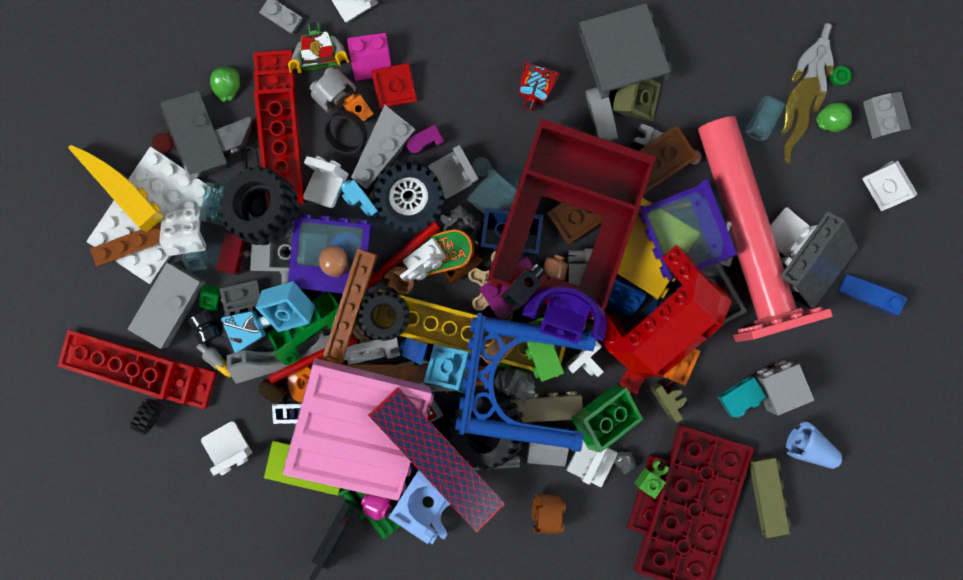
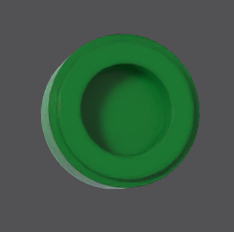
[830,66,851,86]

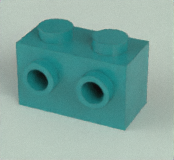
[717,376,766,418]

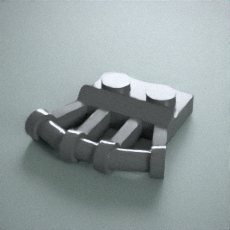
[219,280,271,337]

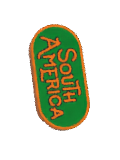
[402,230,475,276]

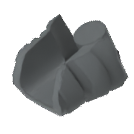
[614,450,638,475]

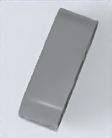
[586,87,618,141]

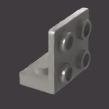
[428,145,479,199]

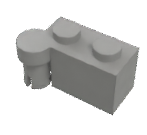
[567,248,593,286]

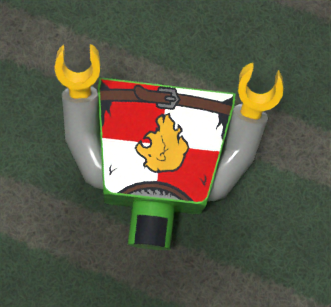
[288,23,349,73]

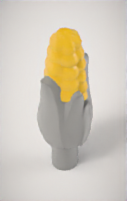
[196,343,232,377]

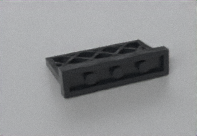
[309,499,363,580]

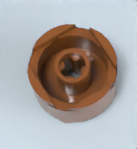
[532,494,566,534]

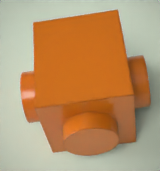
[342,93,373,121]

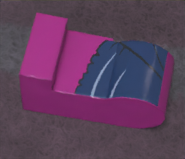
[407,125,444,155]

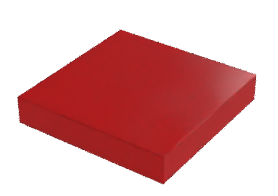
[371,62,417,109]

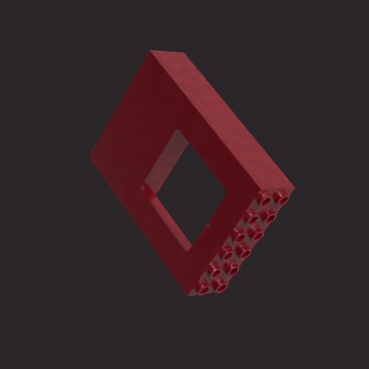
[486,118,656,320]

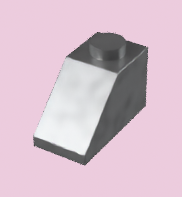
[214,116,256,156]

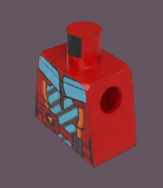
[519,62,559,112]

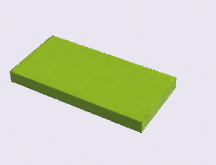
[264,440,340,496]

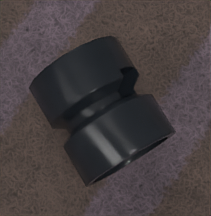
[188,309,222,344]

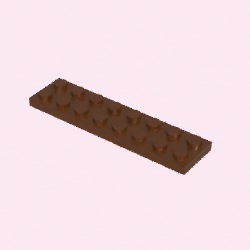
[547,125,698,245]

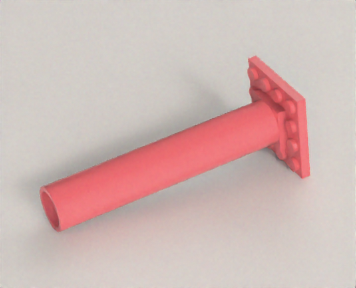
[698,116,833,342]

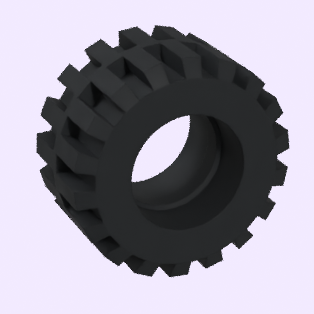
[359,291,410,341]

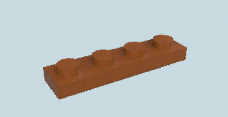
[90,222,161,267]

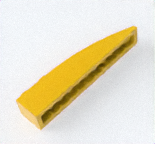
[68,145,164,232]

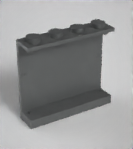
[579,4,672,99]
[780,211,858,309]

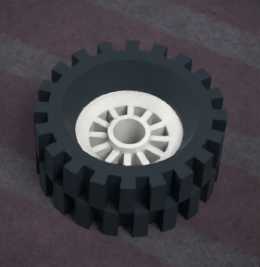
[373,159,444,232]

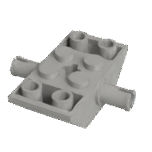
[250,221,328,285]

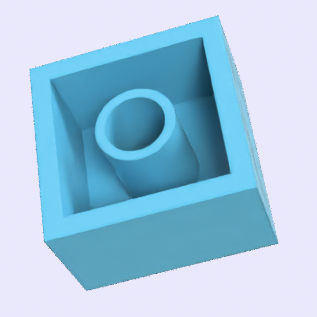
[256,281,315,332]

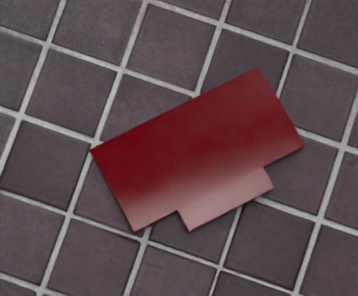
[627,424,754,580]

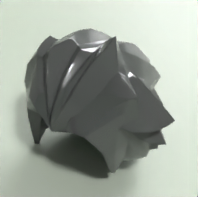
[495,365,536,403]

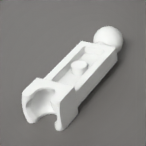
[343,337,401,365]

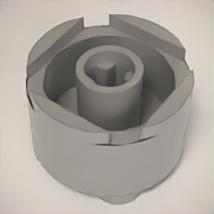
[310,67,356,114]

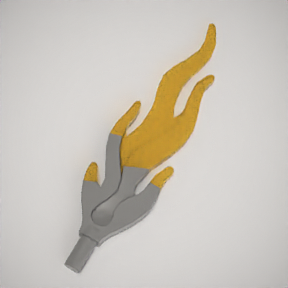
[781,23,834,164]

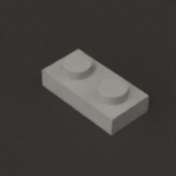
[259,0,303,35]

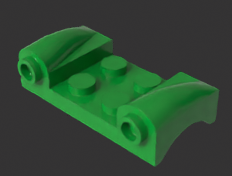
[267,291,339,365]

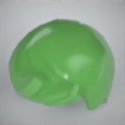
[210,66,240,102]
[816,102,852,132]

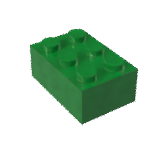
[571,385,643,453]

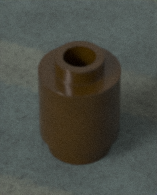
[258,378,287,405]

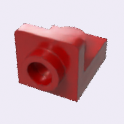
[619,369,645,395]

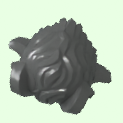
[441,205,483,247]

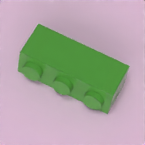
[525,317,564,382]

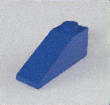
[839,274,907,316]
[400,337,430,365]

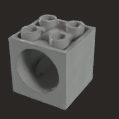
[753,360,814,415]

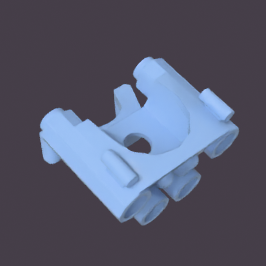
[389,470,450,544]

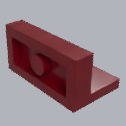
[216,233,247,275]

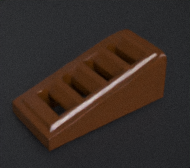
[443,249,484,284]

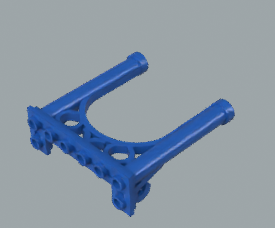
[455,313,596,452]

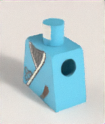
[221,311,271,353]

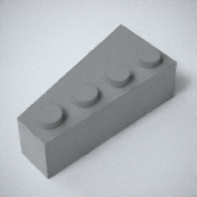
[351,105,417,191]

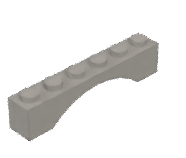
[227,326,331,384]

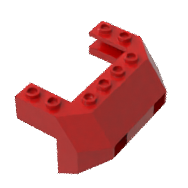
[590,244,732,378]

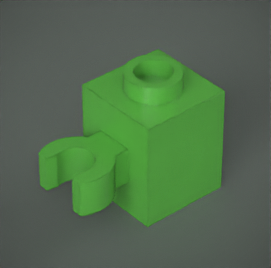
[635,460,669,498]

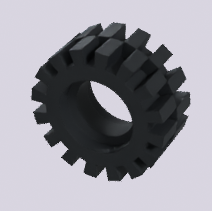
[130,398,163,435]

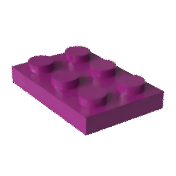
[479,257,534,320]

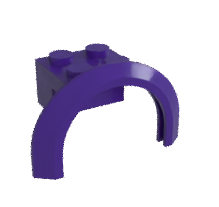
[522,286,607,344]

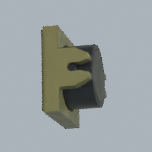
[650,380,689,422]

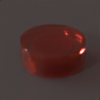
[152,133,173,153]

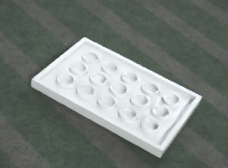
[86,147,215,284]

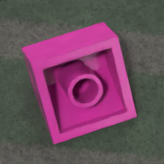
[347,33,392,81]

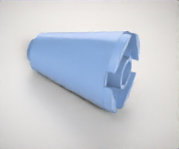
[786,422,842,469]

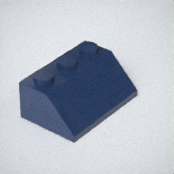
[481,208,544,255]

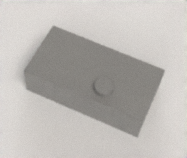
[128,262,206,349]

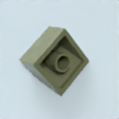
[612,79,661,121]

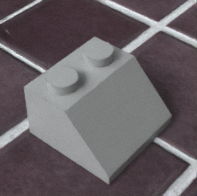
[863,92,911,139]
[527,425,570,466]

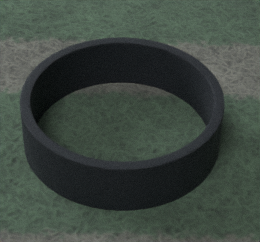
[323,110,367,154]

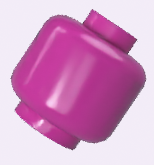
[361,494,392,520]

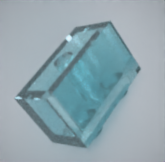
[745,96,785,142]

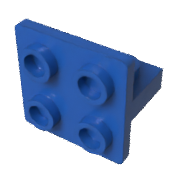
[606,275,646,317]

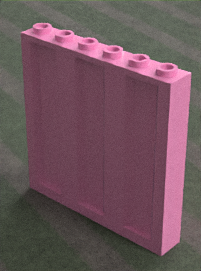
[283,358,434,501]

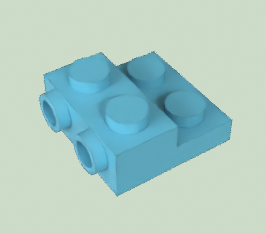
[340,180,379,218]
[424,345,471,393]

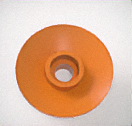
[288,366,311,403]

